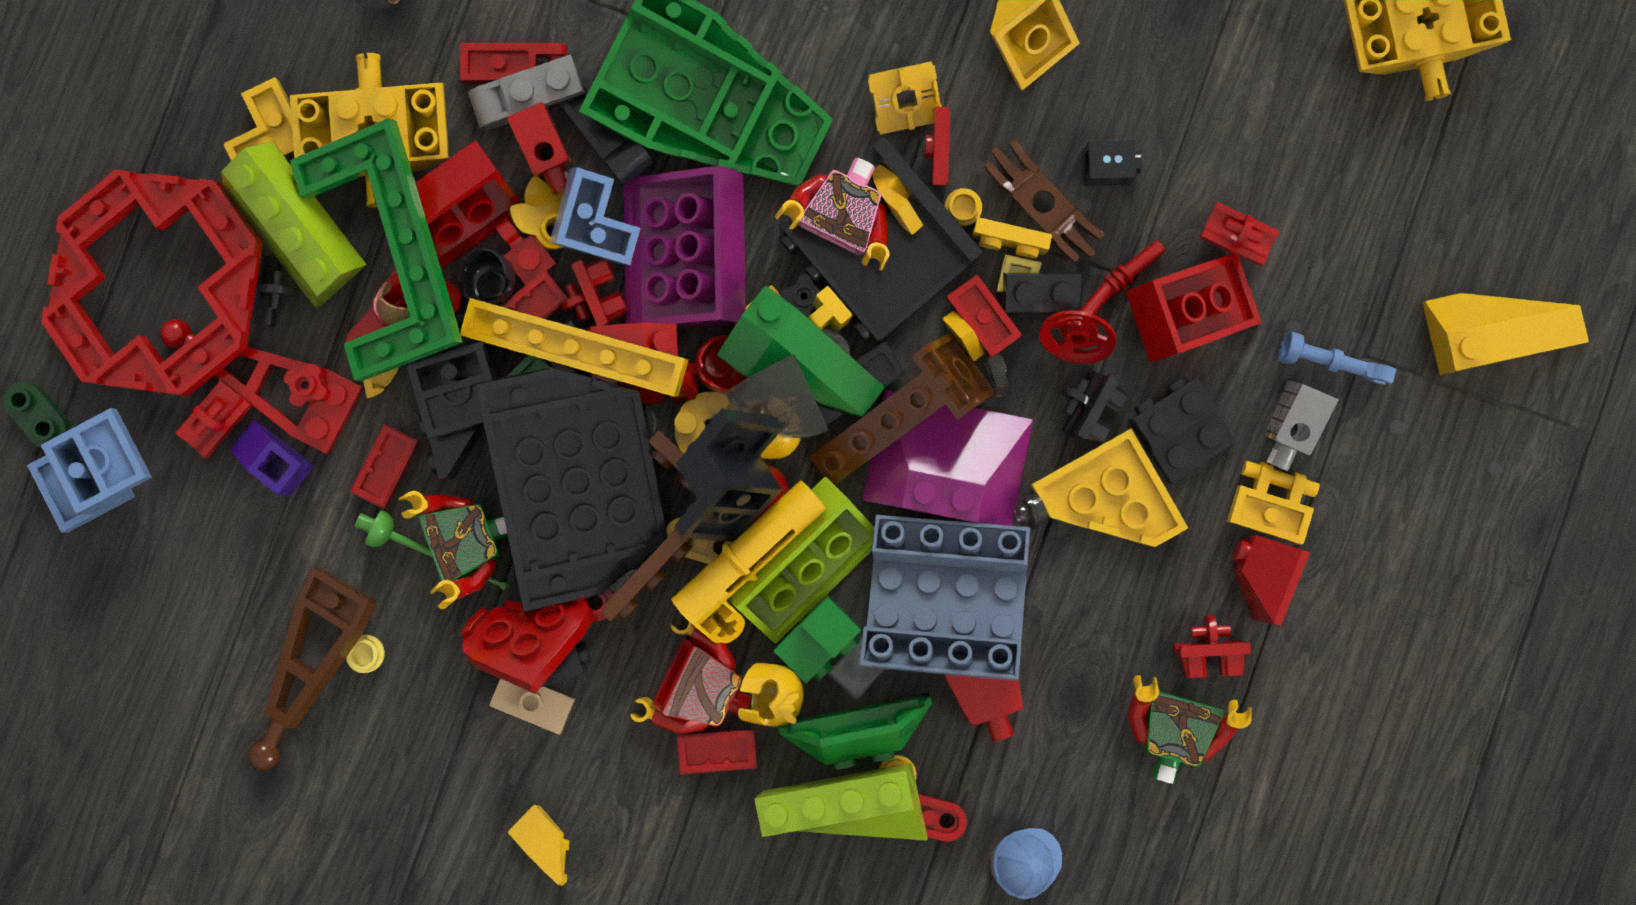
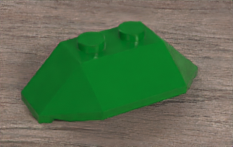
[778,693,932,769]

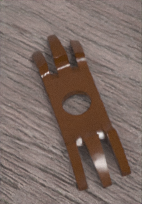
[984,138,1105,263]

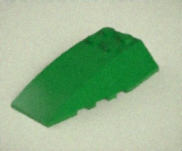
[579,0,833,187]

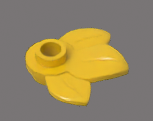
[510,176,564,250]

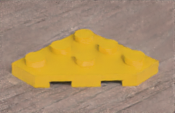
[1031,428,1188,547]

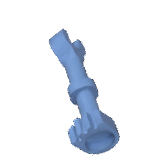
[1277,331,1396,385]

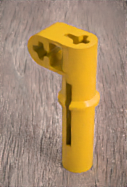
[671,480,827,644]

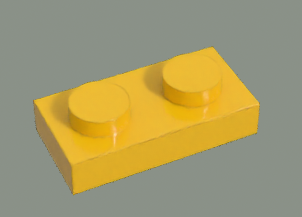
[971,217,1052,259]

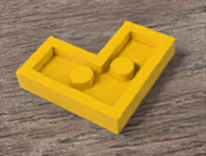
[223,77,294,161]

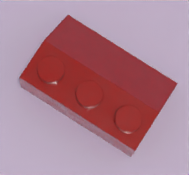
[415,140,522,270]

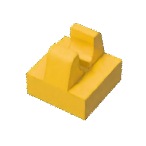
[808,286,852,333]

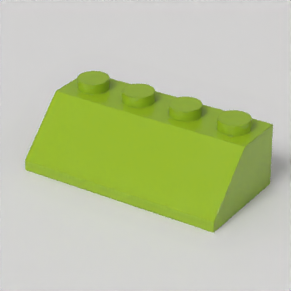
[221,141,367,309]
[729,477,874,644]

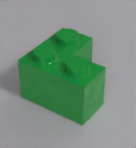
[773,595,861,684]

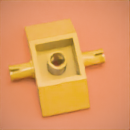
[1343,0,1511,101]
[290,53,450,208]

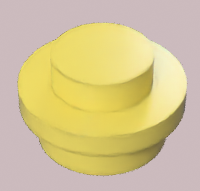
[346,635,385,673]

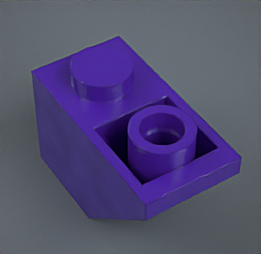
[230,419,315,496]

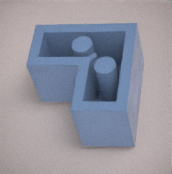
[549,167,641,265]

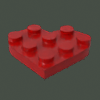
[461,596,594,694]

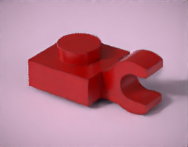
[495,218,558,285]

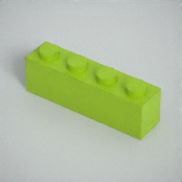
[754,763,928,841]

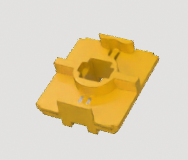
[868,61,942,135]

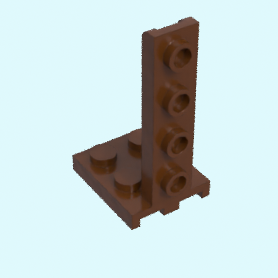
[810,332,996,485]
[602,430,695,621]

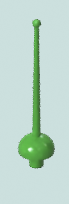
[355,510,508,590]

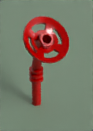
[1039,240,1166,364]

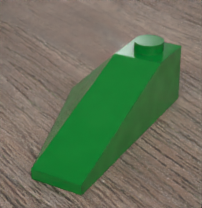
[717,285,885,418]

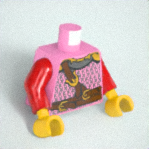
[775,158,890,270]

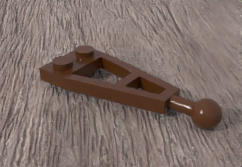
[248,567,377,771]

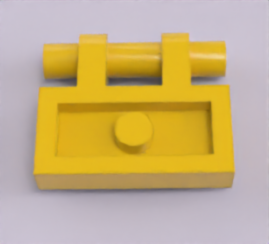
[1227,460,1320,545]

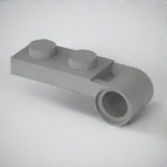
[468,55,585,130]

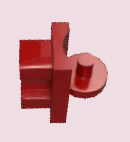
[1199,202,1280,267]
[561,259,629,326]
[175,380,253,458]
[1173,615,1251,678]

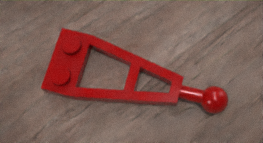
[160,319,365,454]

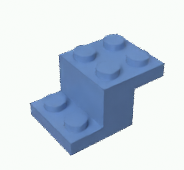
[27,408,152,533]

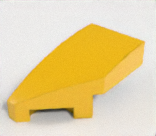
[872,164,923,235]
[508,804,569,886]

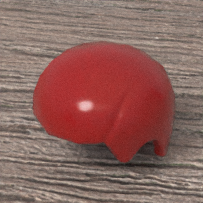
[695,335,751,394]

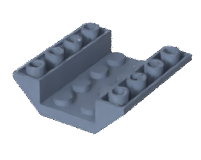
[860,515,1030,681]

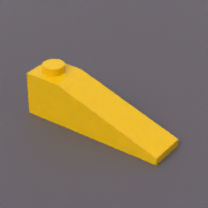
[1422,293,1589,375]

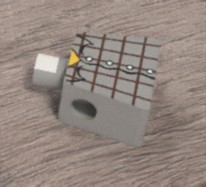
[1265,380,1339,471]

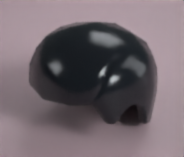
[457,247,516,306]

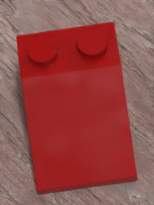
[1125,254,1262,363]

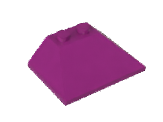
[862,390,1033,526]

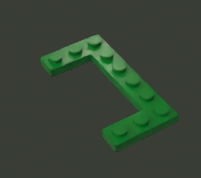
[290,118,463,381]

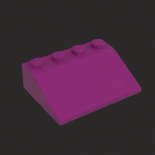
[623,165,746,328]

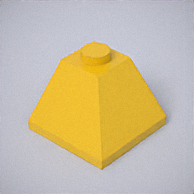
[990,0,1080,90]

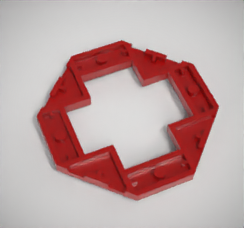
[41,169,263,396]

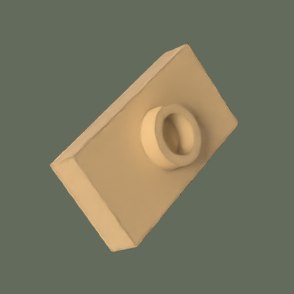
[489,679,576,735]

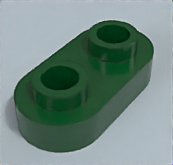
[3,382,71,448]

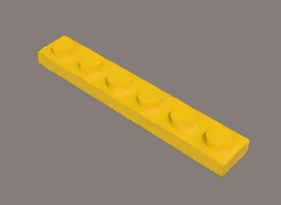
[460,298,689,397]

